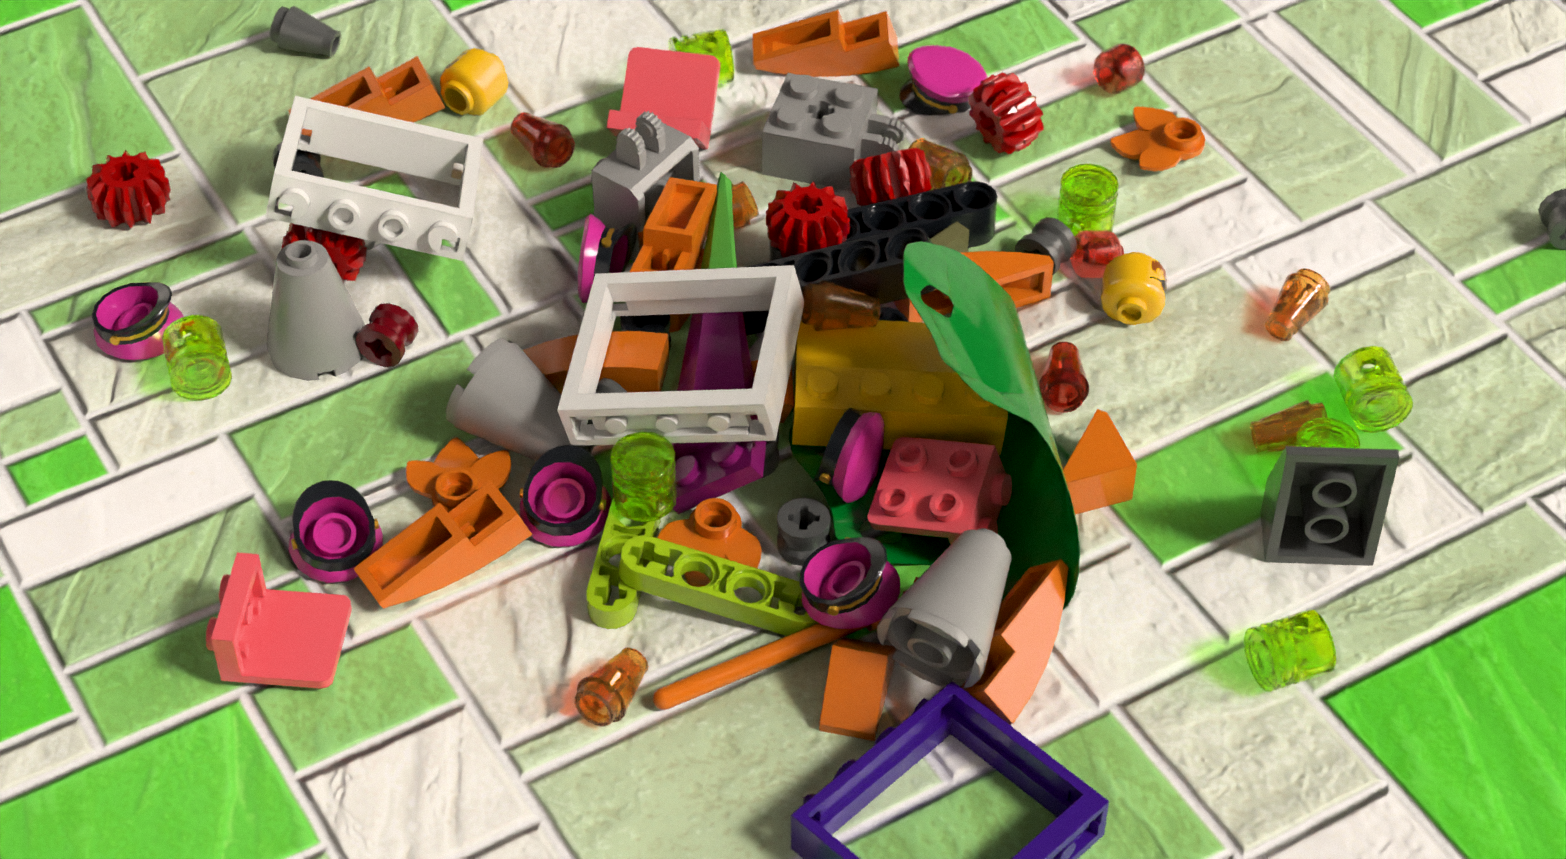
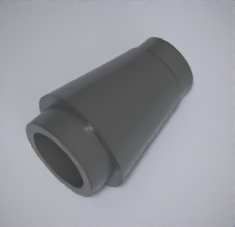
[270,6,341,57]

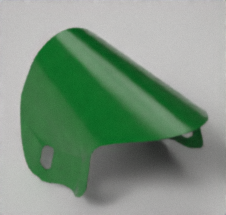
[789,241,1080,611]

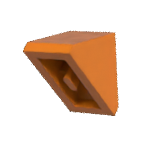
[1063,409,1137,515]
[819,637,897,741]

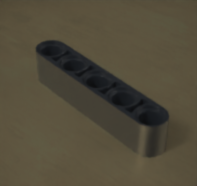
[769,181,997,261]
[743,227,936,336]

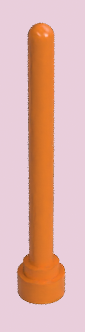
[653,599,898,710]

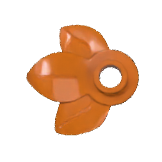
[1110,107,1205,171]
[406,437,511,512]
[657,498,762,587]

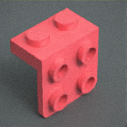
[607,47,720,149]
[867,437,1012,544]
[206,552,352,689]

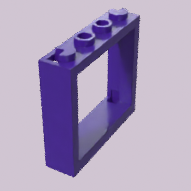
[791,681,1109,859]

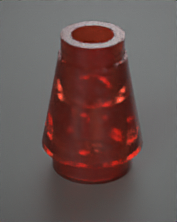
[511,112,575,168]
[1039,342,1089,413]

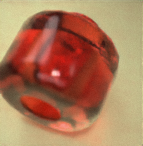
[1093,43,1145,94]
[1070,230,1124,279]

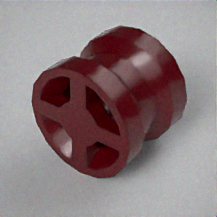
[355,303,419,367]

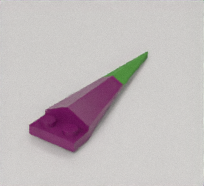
[664,172,766,514]

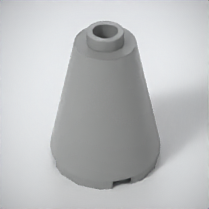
[266,240,365,381]
[446,338,594,461]
[877,528,1011,688]

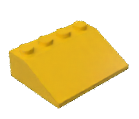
[792,316,1008,455]

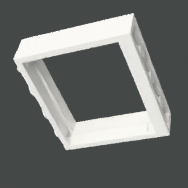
[265,96,483,261]
[557,265,804,446]

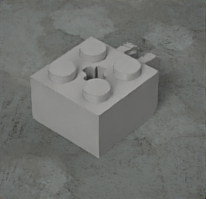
[762,73,907,190]
[591,111,700,262]

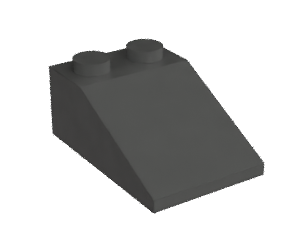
[1260,446,1399,566]

